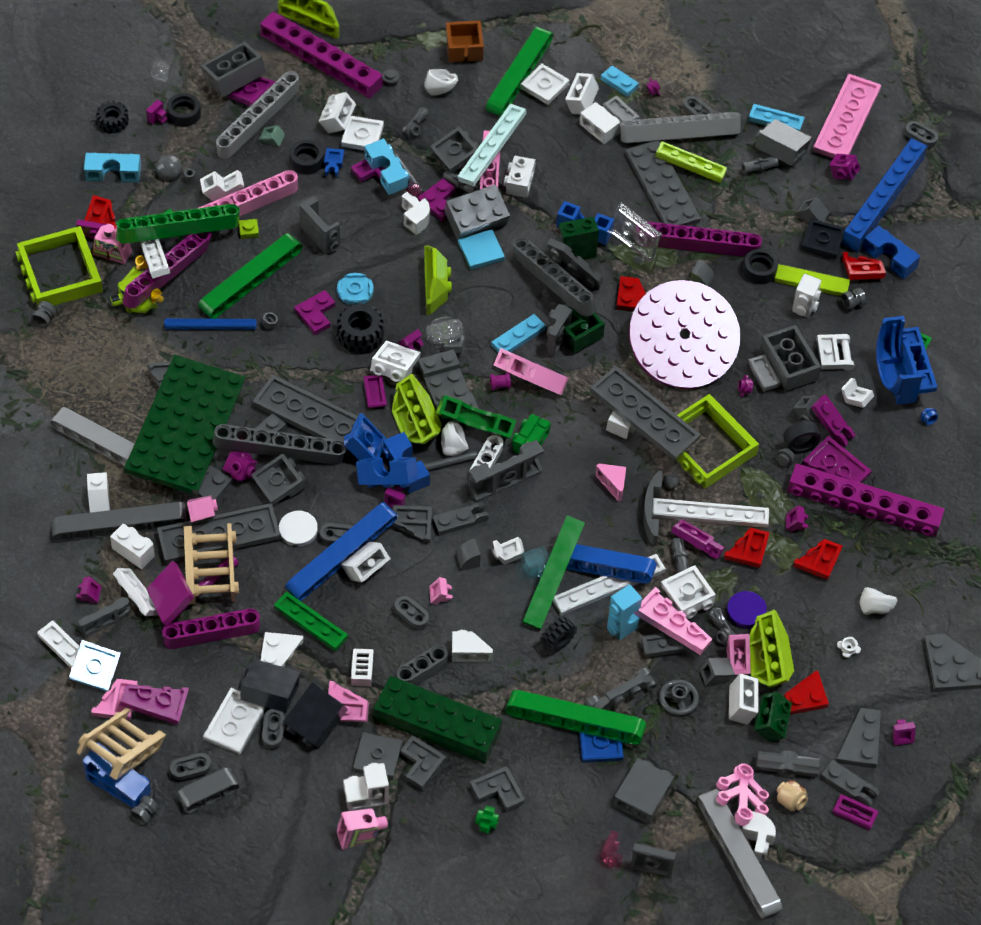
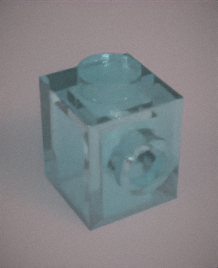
[521,546,551,579]

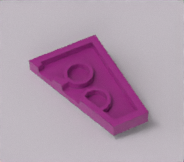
[803,436,871,483]
[119,685,189,725]

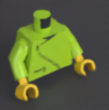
[110,255,164,314]

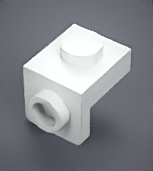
[841,378,874,408]
[492,537,525,565]

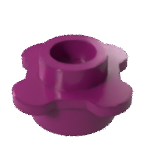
[645,77,661,96]
[737,375,753,397]

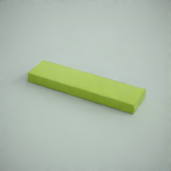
[655,141,727,183]
[774,264,850,297]

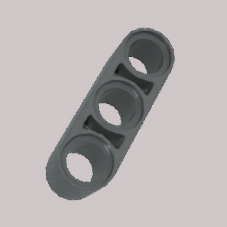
[397,645,448,686]
[176,768,240,813]

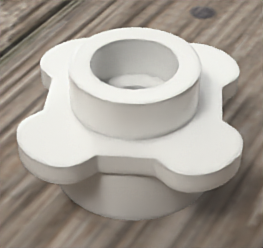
[837,637,861,658]

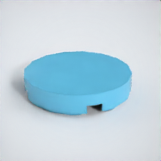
[337,273,374,305]

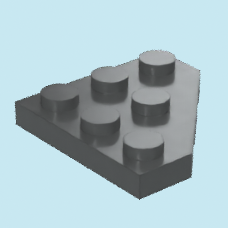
[547,238,603,289]
[924,634,981,691]

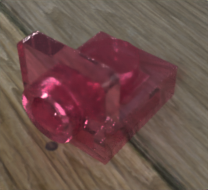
[600,830,623,867]

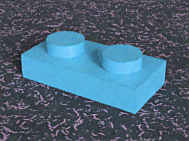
[601,66,639,97]

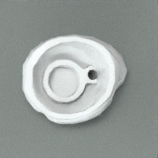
[424,69,458,95]
[441,421,469,457]
[859,587,897,615]

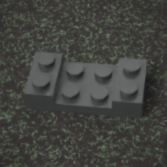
[418,349,478,426]
[468,440,544,503]

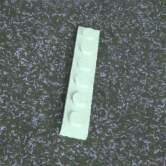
[458,104,526,186]

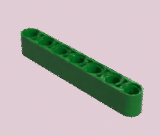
[486,27,553,117]
[116,204,240,243]
[198,233,303,319]
[505,690,646,745]

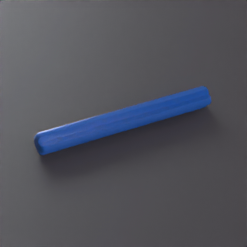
[164,318,257,330]

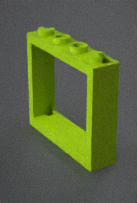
[15,226,103,306]
[677,394,759,489]

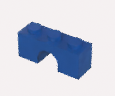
[556,201,614,245]
[862,225,920,279]
[382,432,430,494]
[356,457,418,488]

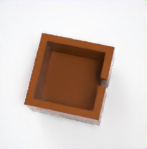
[446,21,484,62]

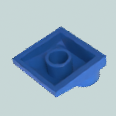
[344,413,386,461]

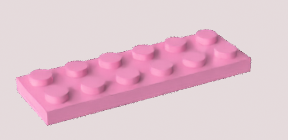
[813,74,881,158]

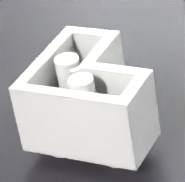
[343,763,389,811]

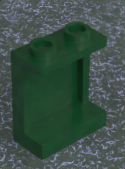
[559,217,599,260]

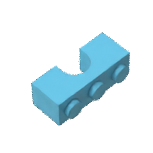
[365,139,410,195]
[84,153,141,183]
[607,584,642,641]

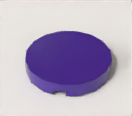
[727,591,767,628]

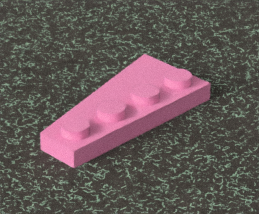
[634,587,712,655]

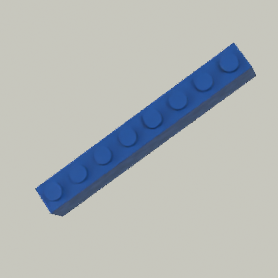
[842,138,927,252]

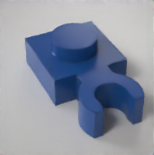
[324,148,344,177]

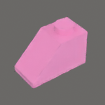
[187,495,218,522]

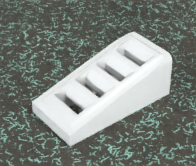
[351,649,374,687]

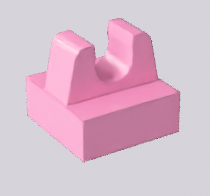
[429,577,453,605]

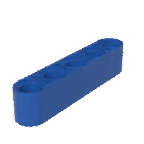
[566,544,657,584]

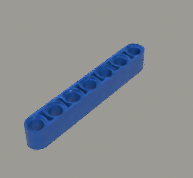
[285,502,398,601]

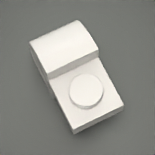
[200,170,244,201]
[402,192,430,235]
[742,811,776,862]

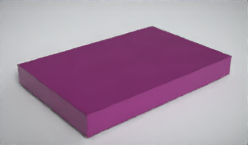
[146,561,194,626]

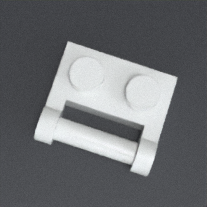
[816,334,854,371]

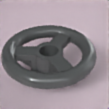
[659,679,699,716]

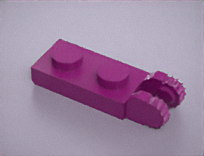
[811,395,855,447]

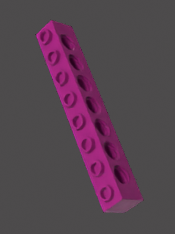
[260,11,383,99]
[787,463,945,537]

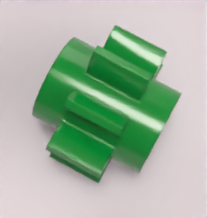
[475,806,499,834]

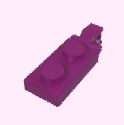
[671,519,724,559]

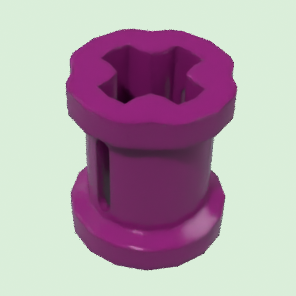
[490,373,511,391]

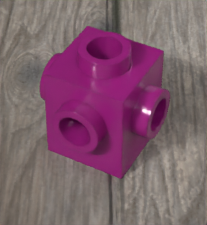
[829,153,860,180]
[223,451,257,481]

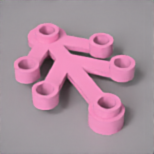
[716,764,769,826]

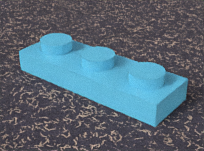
[748,104,804,131]
[491,314,546,353]

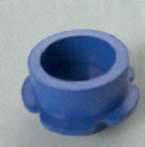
[921,408,938,425]

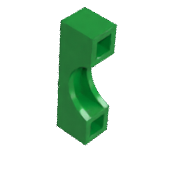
[435,395,516,439]

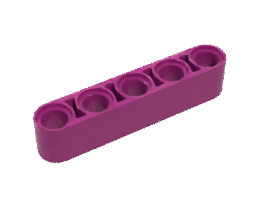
[162,609,260,649]

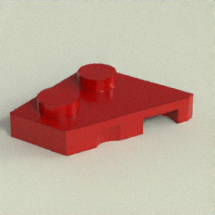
[84,195,116,229]

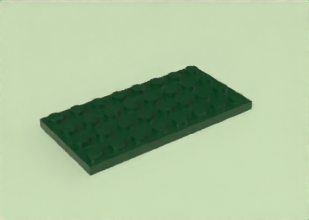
[124,354,246,496]

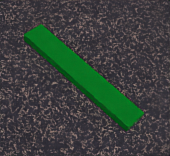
[522,515,585,630]

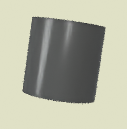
[184,168,196,184]

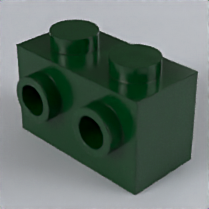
[754,692,792,742]

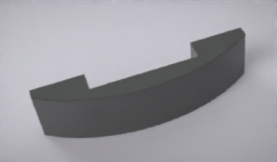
[643,471,663,546]

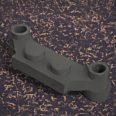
[584,667,657,710]

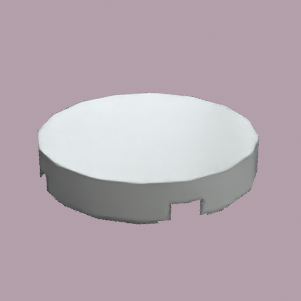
[279,511,318,547]

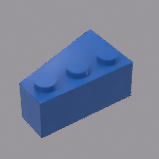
[82,742,151,808]

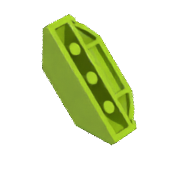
[278,0,339,39]
[424,245,452,315]
[392,374,442,444]
[749,610,794,688]

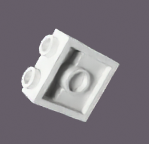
[370,341,421,382]
[661,565,716,619]

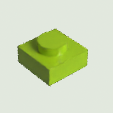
[239,219,259,239]

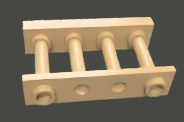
[184,523,239,604]
[76,708,166,780]

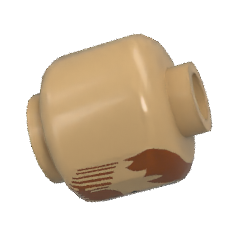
[777,780,808,811]

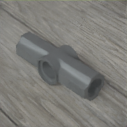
[756,751,820,777]

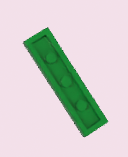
[274,591,348,652]

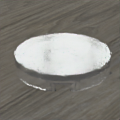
[426,316,463,344]

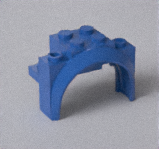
[876,316,938,405]

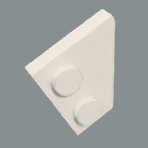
[260,632,303,667]

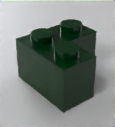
[563,306,605,353]

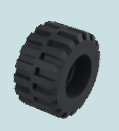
[337,303,384,354]

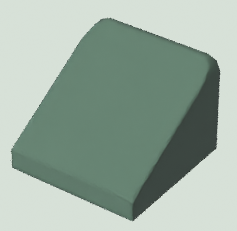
[259,125,285,146]

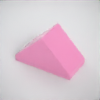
[595,464,626,502]
[726,634,751,675]

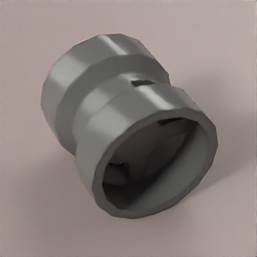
[842,287,866,310]
[31,301,56,327]
[130,795,159,825]

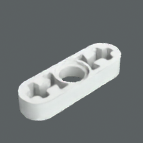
[470,435,503,470]

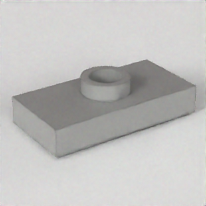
[603,96,639,123]
[748,354,781,392]

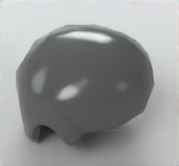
[155,154,183,181]

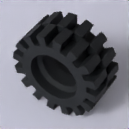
[96,100,129,134]
[540,616,577,653]

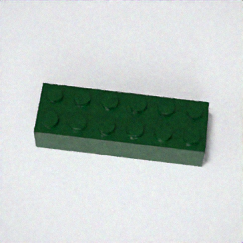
[373,676,502,764]

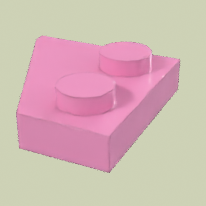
[91,679,138,721]
[328,681,369,722]

